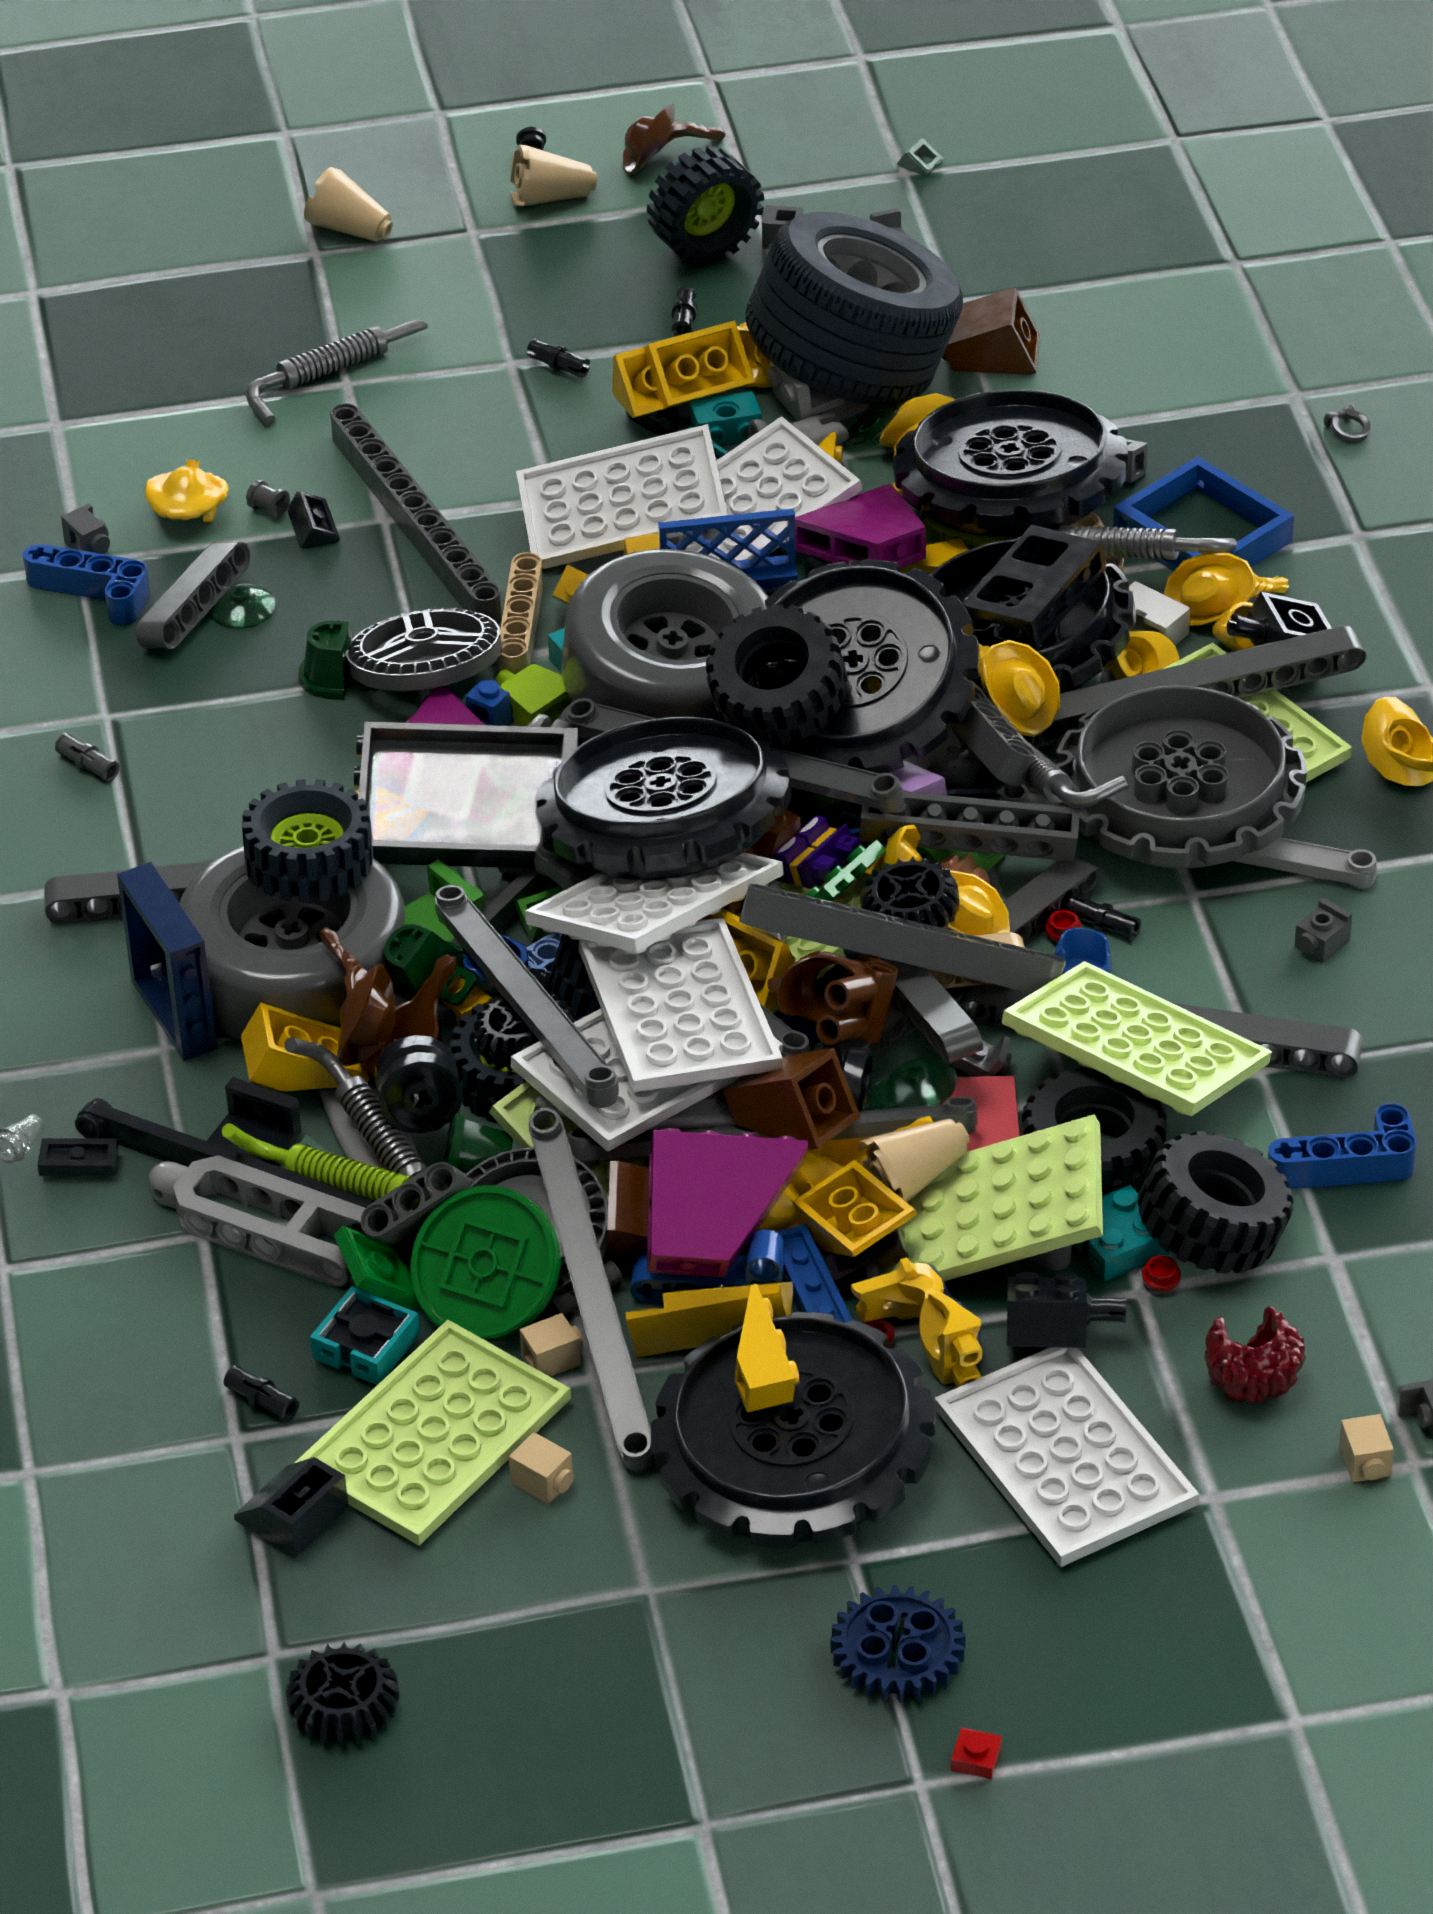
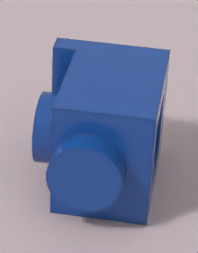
[465,680,514,726]

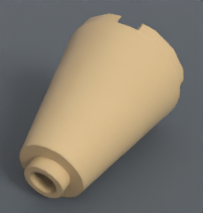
[510,145,597,207]
[304,167,393,242]
[858,1118,970,1202]

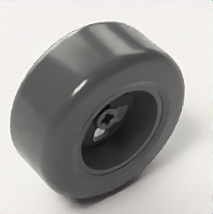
[561,549,769,722]
[179,846,406,1042]

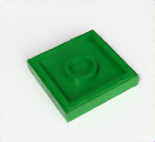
[334,1226,419,1311]

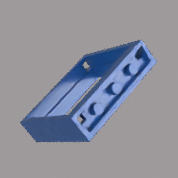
[1113,456,1294,571]

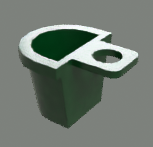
[299,621,379,700]
[384,924,478,1006]
[442,1102,513,1190]

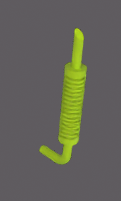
[222,1123,420,1205]

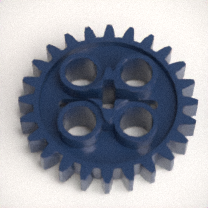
[830,1585,966,1703]

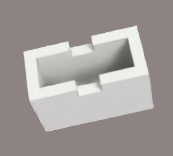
[1129,581,1190,645]

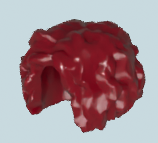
[1204,1306,1306,1404]

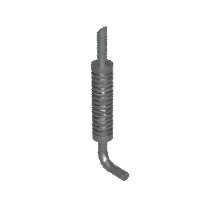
[246,320,428,425]
[1011,525,1237,560]
[1024,740,1128,808]
[285,1037,427,1177]

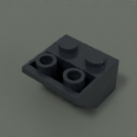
[234,1457,348,1557]

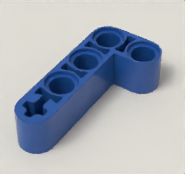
[23,544,150,625]
[1268,1103,1416,1189]
[630,1229,784,1304]

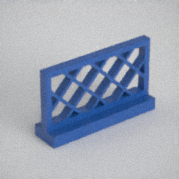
[658,509,798,590]

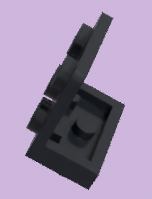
[207,1077,302,1165]

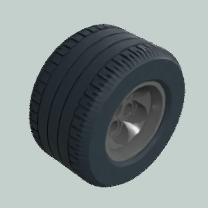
[745,212,963,405]

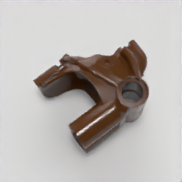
[767,951,898,1045]

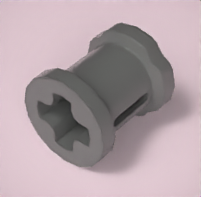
[246,479,290,518]

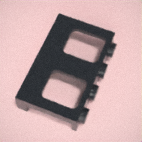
[962,525,1106,650]

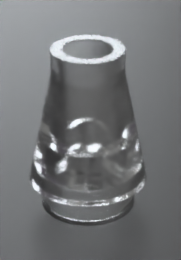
[0,1114,45,1163]

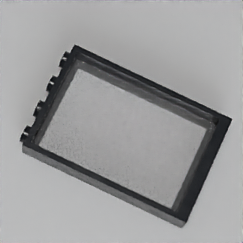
[354,722,579,869]

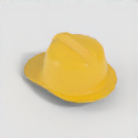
[1104,631,1180,680]

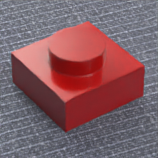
[951,1727,1002,1779]

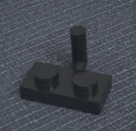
[827,1227,909,1291]

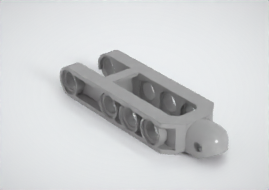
[149,1155,385,1287]

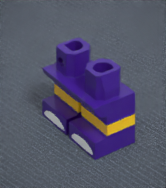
[774,815,862,889]

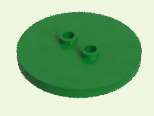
[410,1185,561,1342]

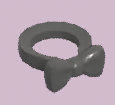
[1324,403,1371,443]

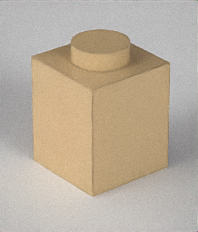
[520,1313,584,1377]
[1339,1414,1394,1482]
[509,1432,574,1505]

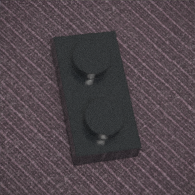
[37,1138,119,1176]

